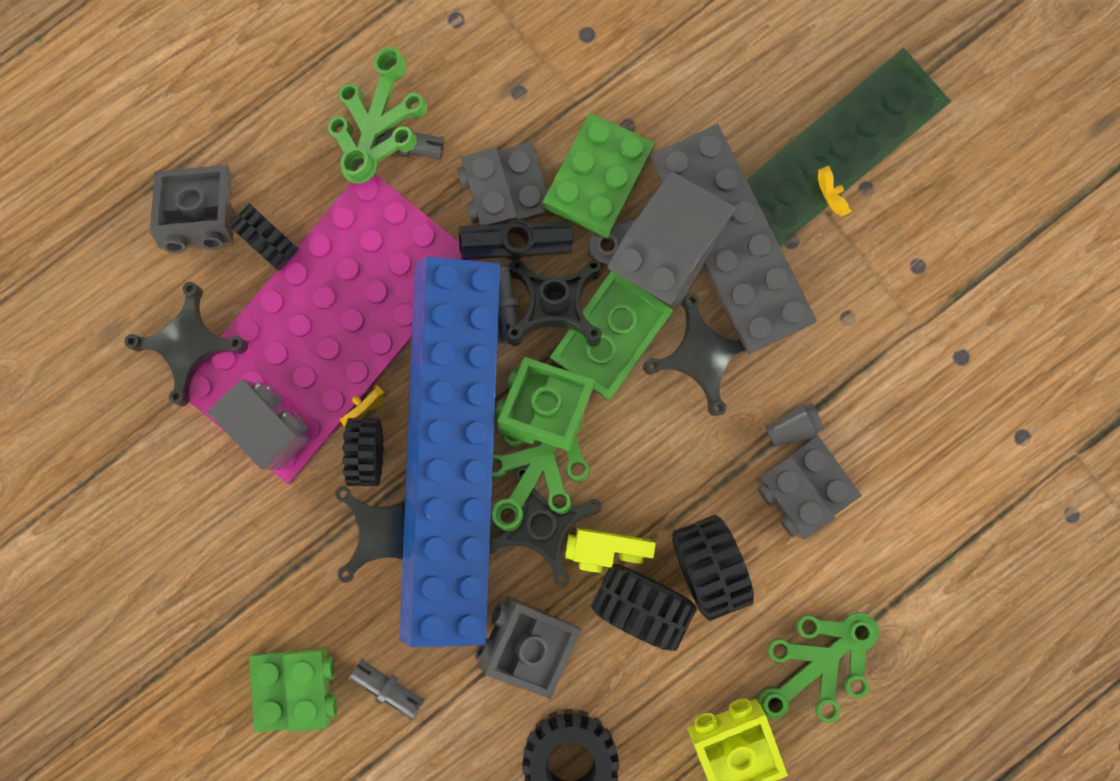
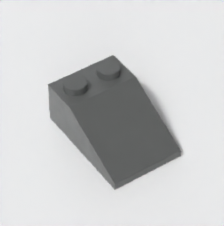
[607,171,737,306]

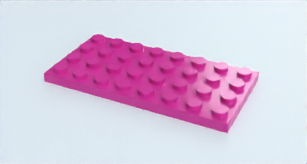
[189,174,478,484]

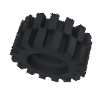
[229,203,299,271]
[342,418,384,486]

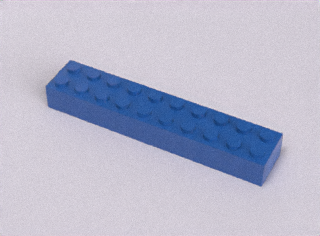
[399,256,500,647]

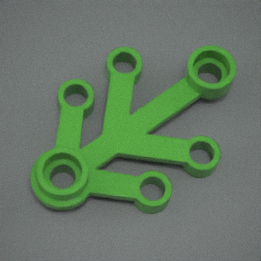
[327,47,428,184]
[492,418,590,532]
[757,612,879,723]

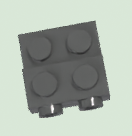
[457,141,552,225]
[150,165,234,253]
[756,435,862,540]
[475,596,582,699]

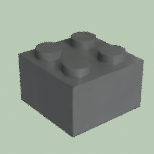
[207,379,312,470]

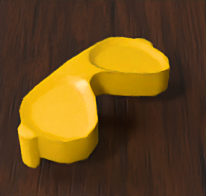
[818,166,852,217]
[340,385,385,427]

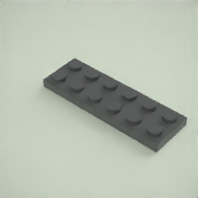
[651,124,817,355]

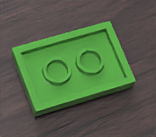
[542,113,655,238]
[549,271,674,401]

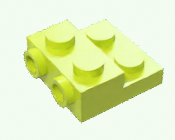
[565,527,656,573]
[687,698,788,781]

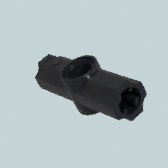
[459,220,573,260]

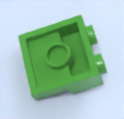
[494,357,595,451]
[249,647,337,733]

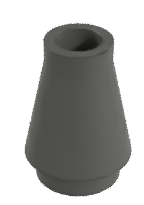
[766,403,824,447]

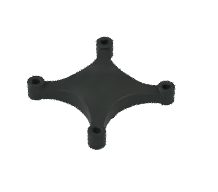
[507,259,601,347]
[124,282,248,407]
[643,293,746,416]
[489,467,602,587]
[335,486,405,583]

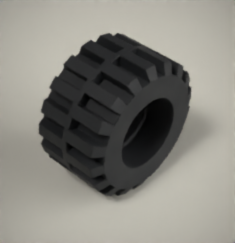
[672,514,754,621]
[590,564,697,651]
[522,709,620,781]

